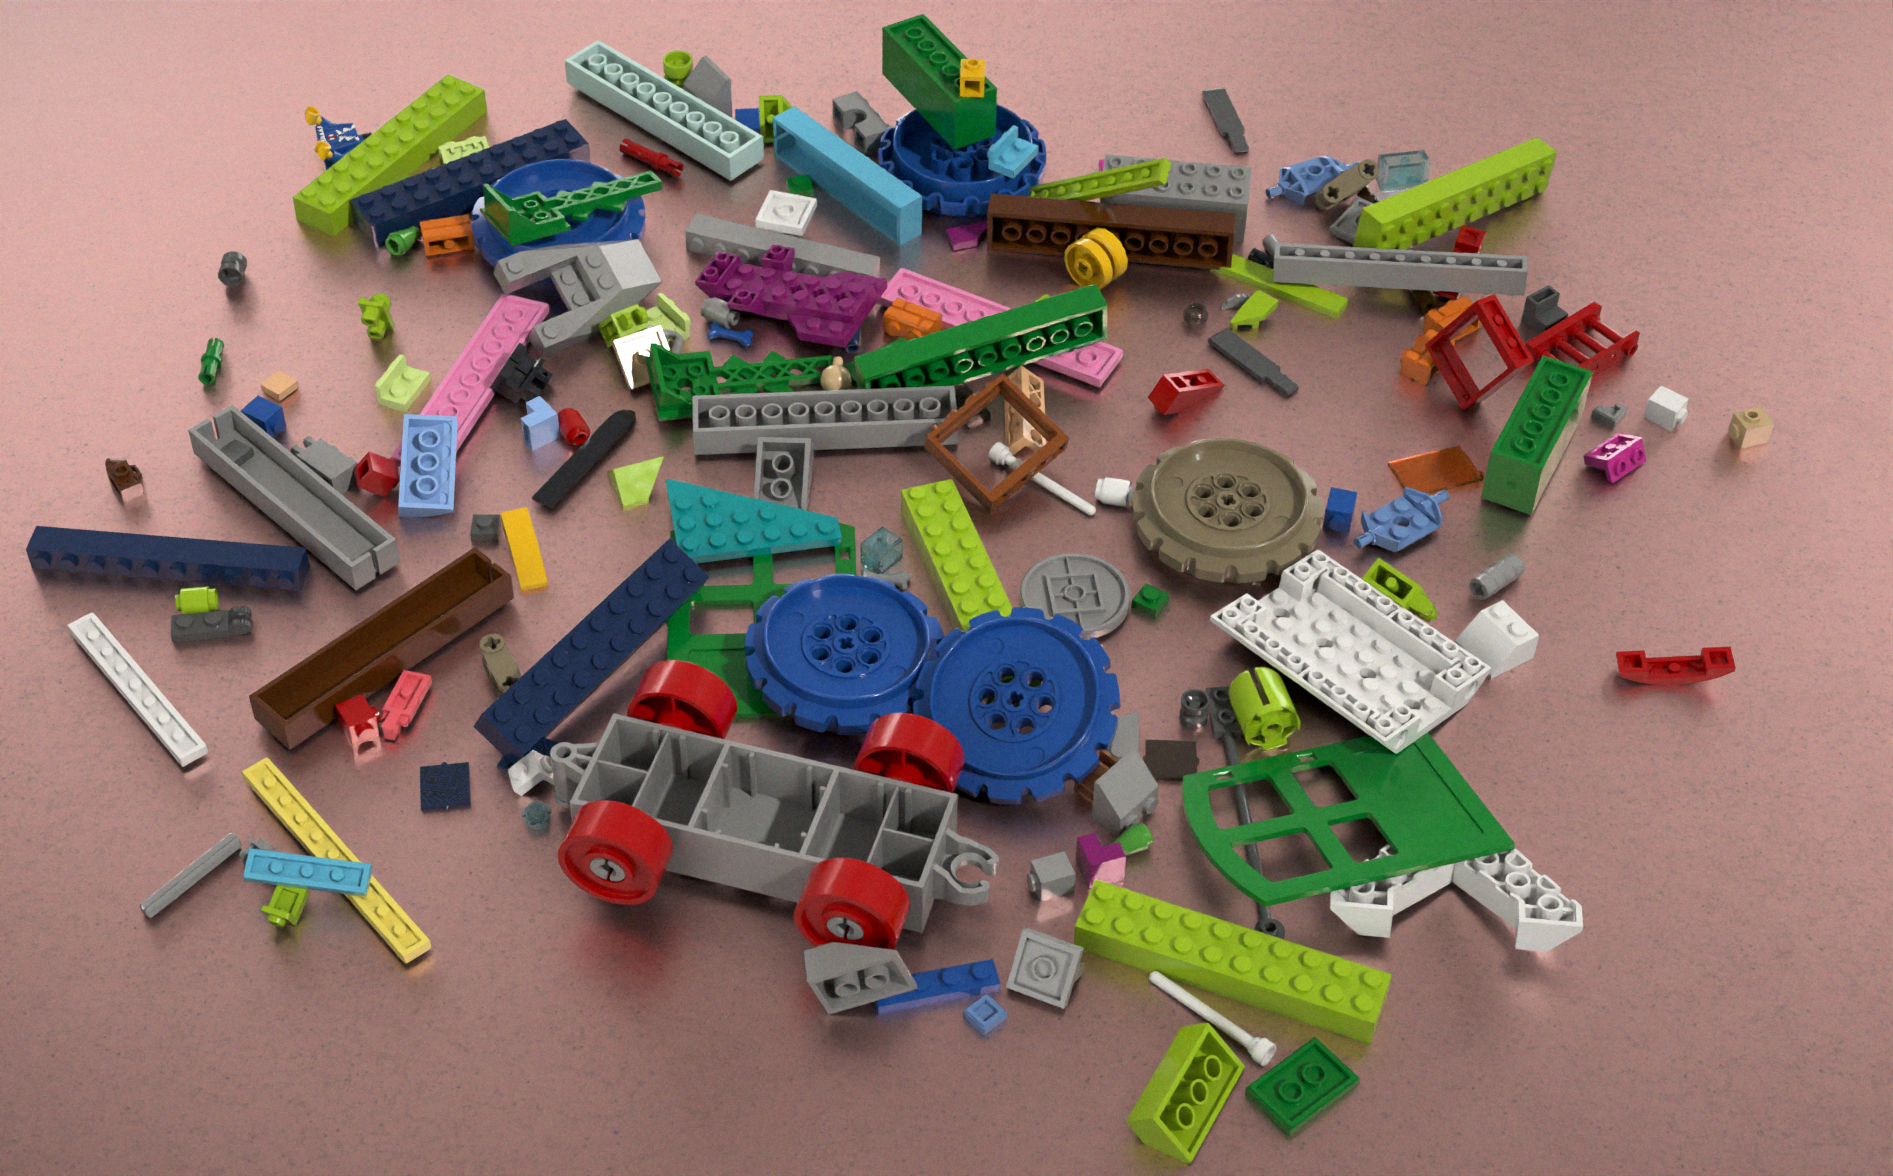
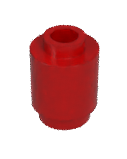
[558,408,591,446]

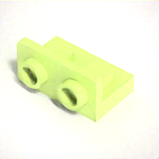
[439,136,489,165]
[646,293,691,347]
[375,354,431,413]

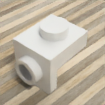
[507,750,554,796]

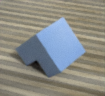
[521,396,560,451]

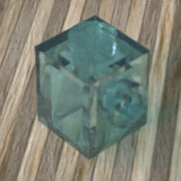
[860,526,903,574]

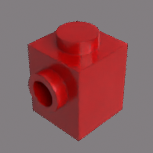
[354,451,400,497]
[335,694,381,746]

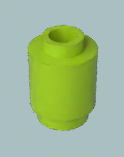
[175,586,219,614]

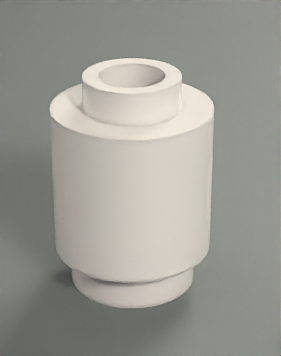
[1095,477,1136,507]

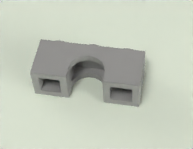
[832,91,890,156]

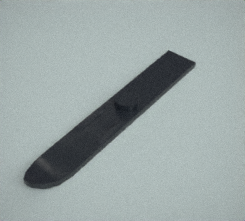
[532,410,636,508]

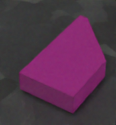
[946,221,987,251]

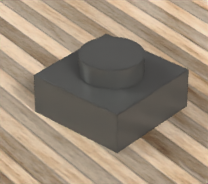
[470,514,501,541]

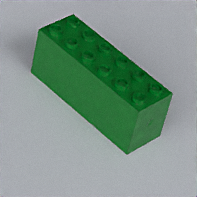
[882,14,997,150]
[1481,355,1593,515]

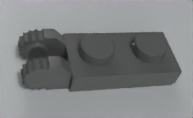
[171,606,252,643]

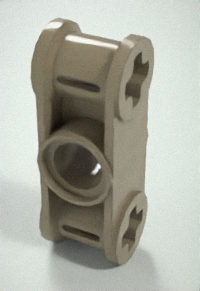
[1314,159,1379,210]
[479,634,522,698]

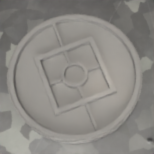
[1020,553,1131,640]

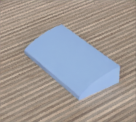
[398,414,458,518]

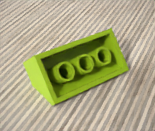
[1126,1022,1245,1164]

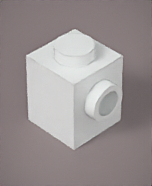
[1644,386,1689,431]

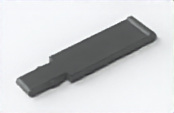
[1202,88,1249,153]
[1208,328,1299,396]

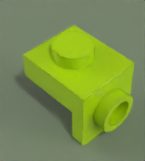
[260,885,310,928]

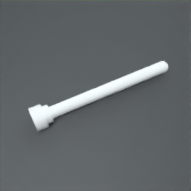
[988,442,1096,516]
[1149,971,1277,1066]

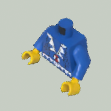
[305,106,372,170]

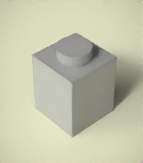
[1027,851,1076,902]

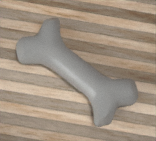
[861,568,911,591]

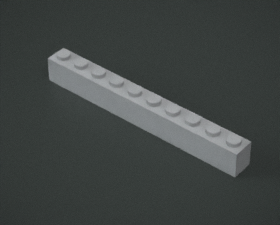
[1273,243,1528,296]

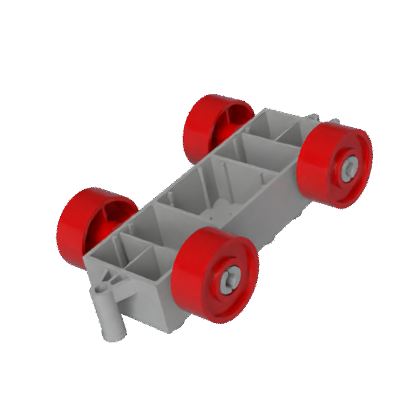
[550,660,999,950]

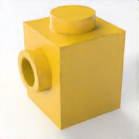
[960,58,985,97]

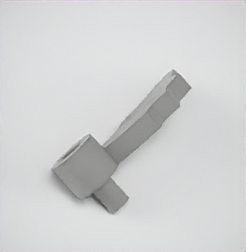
[1220,292,1254,310]

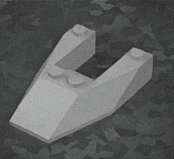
[494,239,662,359]

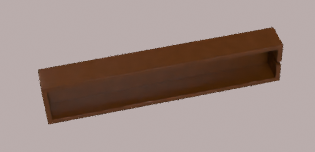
[249,547,514,750]

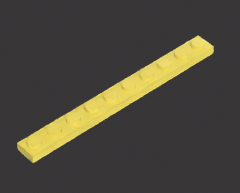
[242,757,432,964]

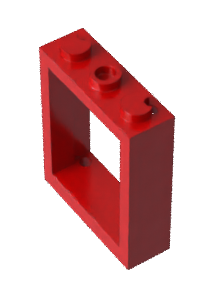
[1425,294,1534,410]

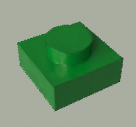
[786,175,813,198]
[1131,583,1170,618]

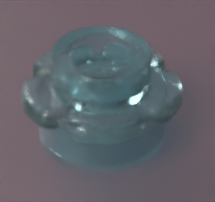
[522,801,551,829]

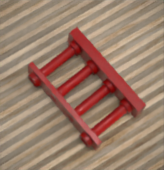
[1525,301,1640,379]

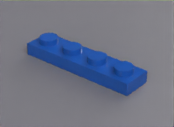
[875,959,1001,1014]

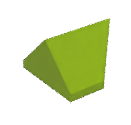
[759,95,792,144]
[607,456,664,510]

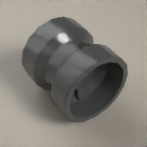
[218,251,247,286]
[1179,689,1210,729]

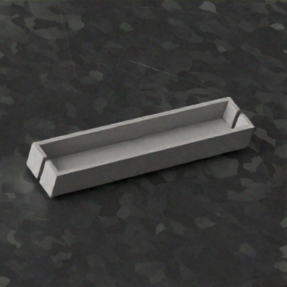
[188,405,400,590]

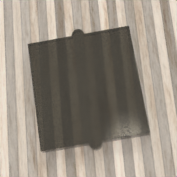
[1143,739,1200,781]

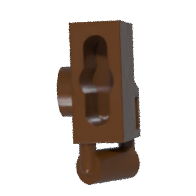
[105,458,144,502]

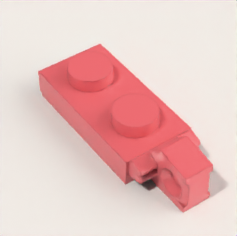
[381,670,432,740]

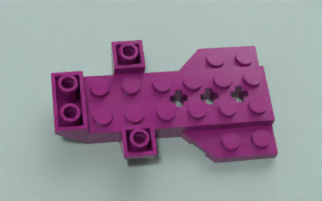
[695,244,888,348]

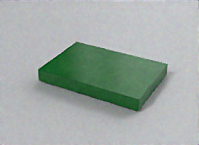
[1245,1037,1360,1136]

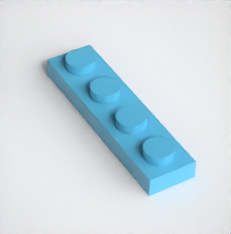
[243,848,373,897]

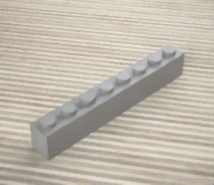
[685,214,880,278]

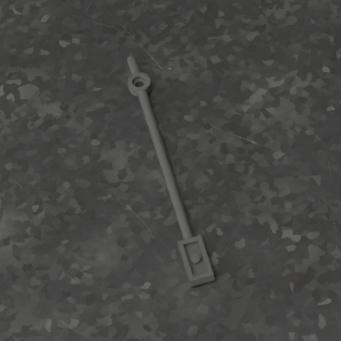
[1205,686,1285,939]

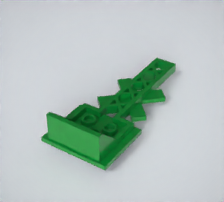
[480,171,662,246]
[645,343,833,421]

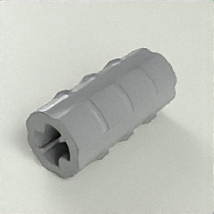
[1469,553,1525,600]

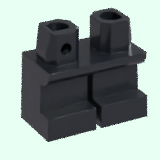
[490,342,553,404]

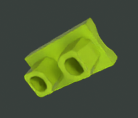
[358,293,395,339]

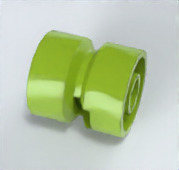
[663,50,693,90]

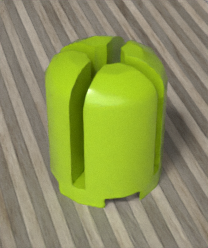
[1228,667,1301,750]

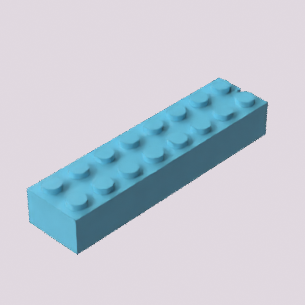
[773,106,922,246]

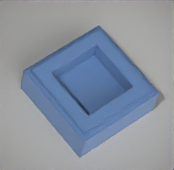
[963,993,1008,1036]

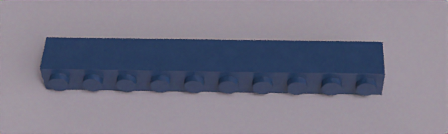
[26,526,310,591]

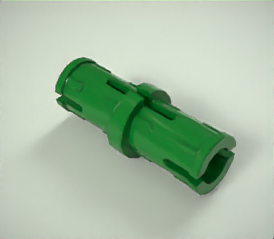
[198,338,224,384]

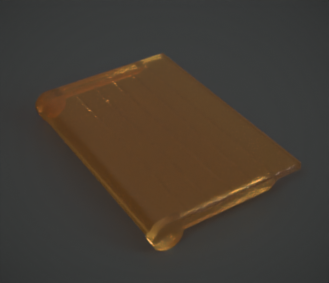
[1388,445,1484,494]

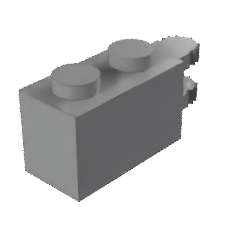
[290,436,357,494]

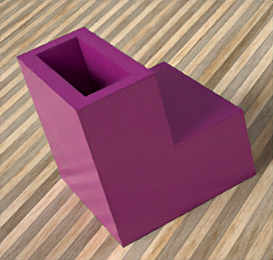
[1075,833,1126,889]

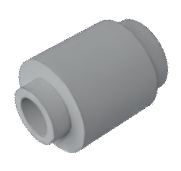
[701,297,740,329]

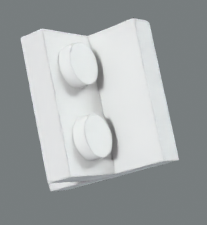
[755,190,817,236]

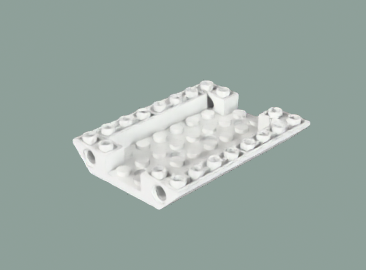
[1209,549,1491,754]

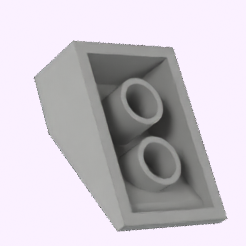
[754,437,814,511]
[804,942,918,1015]

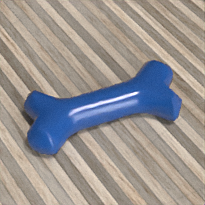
[707,322,753,347]

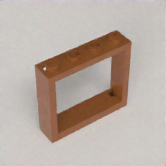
[924,374,1069,513]

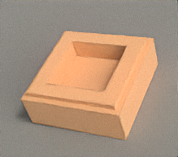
[260,370,299,401]

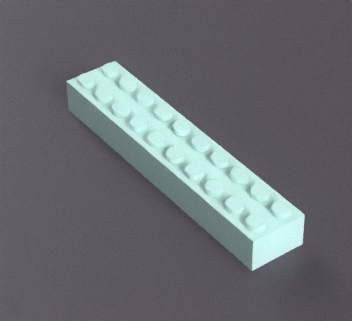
[564,40,764,181]

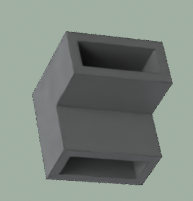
[1521,285,1568,334]

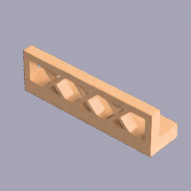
[1004,365,1046,455]

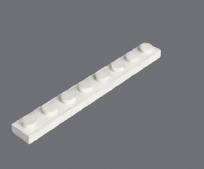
[67,612,208,767]

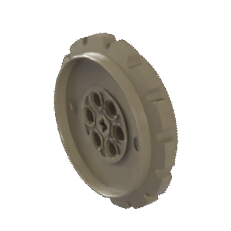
[1131,438,1324,583]

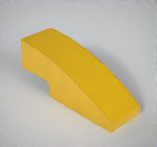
[500,507,548,592]

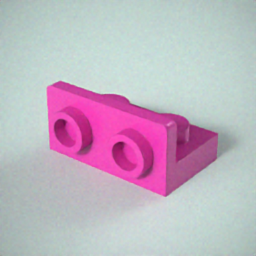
[1583,433,1646,483]

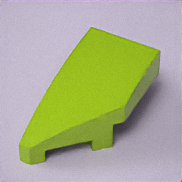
[1229,289,1279,329]

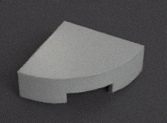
[1591,404,1628,428]

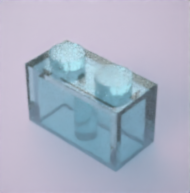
[1375,150,1431,192]

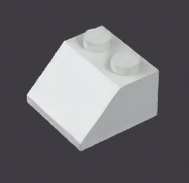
[1455,600,1539,680]

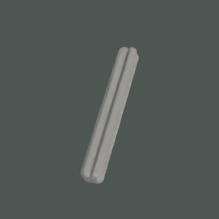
[140,833,241,918]

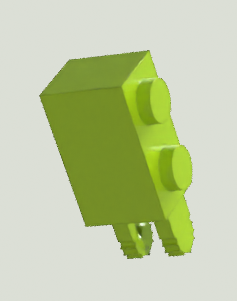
[598,304,648,348]
[1362,557,1439,622]

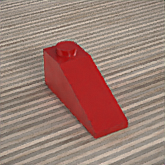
[1148,369,1225,415]

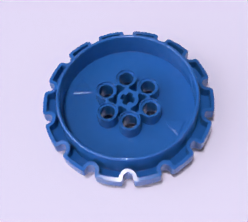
[878,104,1047,217]
[471,159,646,283]
[745,574,945,735]
[913,607,1121,805]

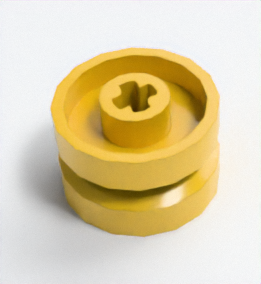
[1064,228,1128,290]

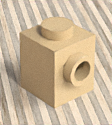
[1728,406,1774,449]

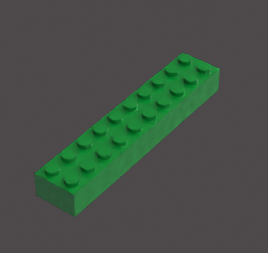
[854,284,1108,389]

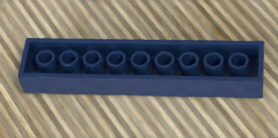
[350,119,591,249]
[473,538,710,764]

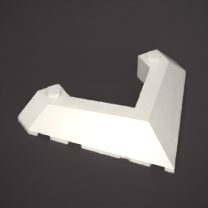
[1330,844,1583,952]

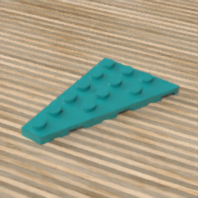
[666,479,842,563]

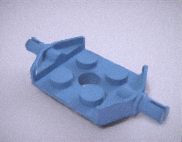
[1266,155,1359,205]
[1353,487,1449,552]

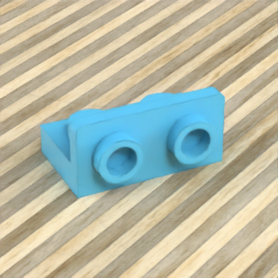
[987,125,1039,179]

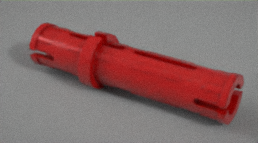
[619,138,684,177]

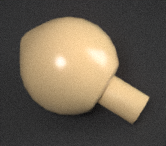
[820,357,852,391]

